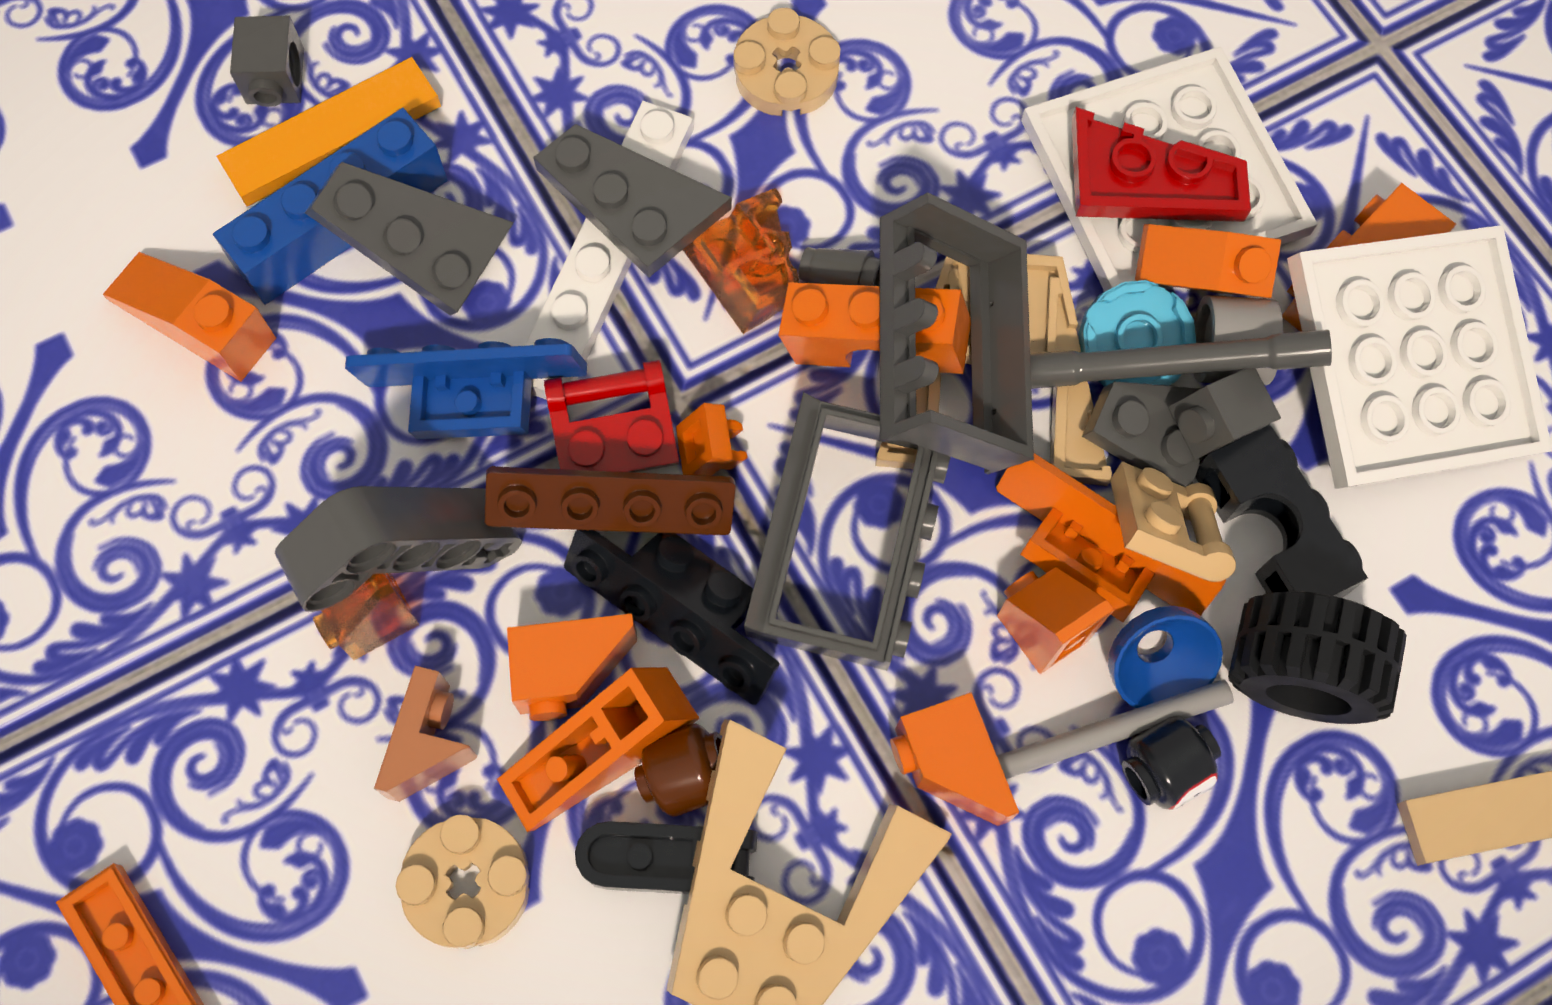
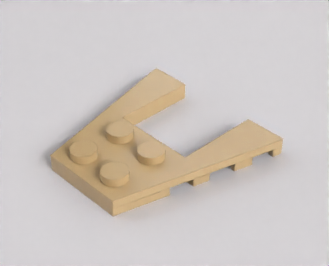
[875,254,1112,486]
[666,719,952,1005]

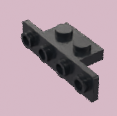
[564,530,779,705]

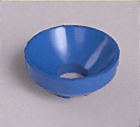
[1108,606,1223,708]

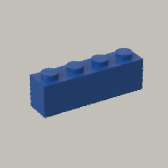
[212,108,448,305]

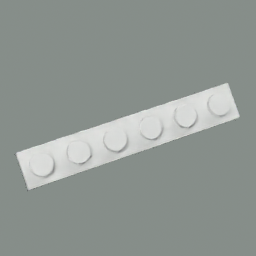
[524,101,694,400]

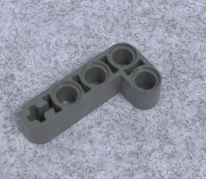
[274,486,522,612]

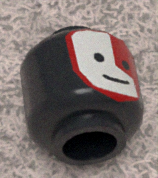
[1121,716,1221,810]

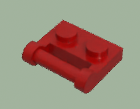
[544,360,679,473]

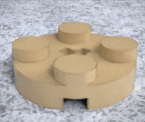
[733,8,841,116]
[395,815,530,949]

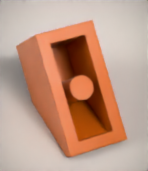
[1135,224,1281,298]
[997,567,1114,674]
[507,614,637,721]
[890,692,1019,826]

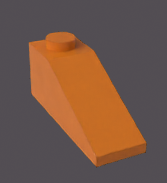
[103,252,276,382]
[497,667,700,832]

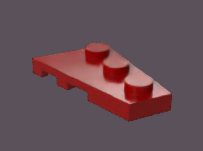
[1072,107,1251,222]

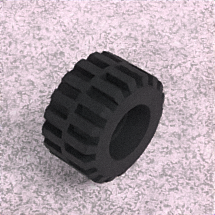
[1228,591,1407,724]

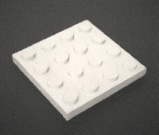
[1021,46,1318,292]
[1287,225,1552,489]

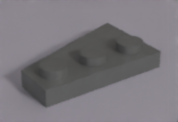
[533,124,732,278]
[305,162,514,316]

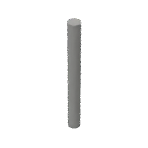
[997,679,1234,779]

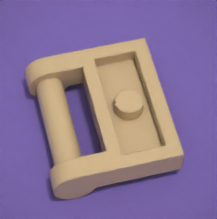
[1110,462,1236,582]

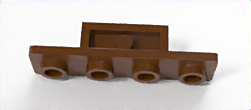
[485,466,736,535]

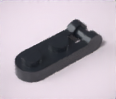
[575,821,757,894]

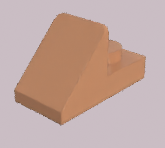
[374,665,478,802]

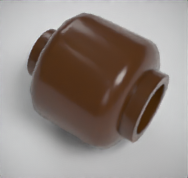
[634,723,722,817]

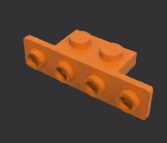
[996,453,1226,622]

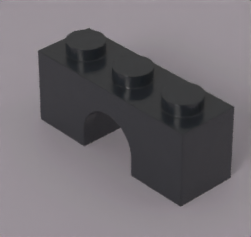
[1195,424,1368,598]

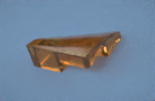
[683,188,799,334]

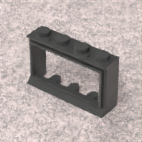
[880,193,1034,474]
[744,392,950,671]

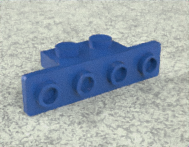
[345,338,587,439]

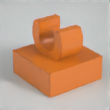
[676,403,748,476]

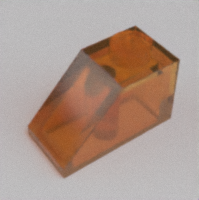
[313,573,420,660]

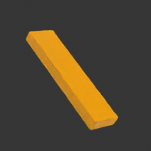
[216,57,441,207]

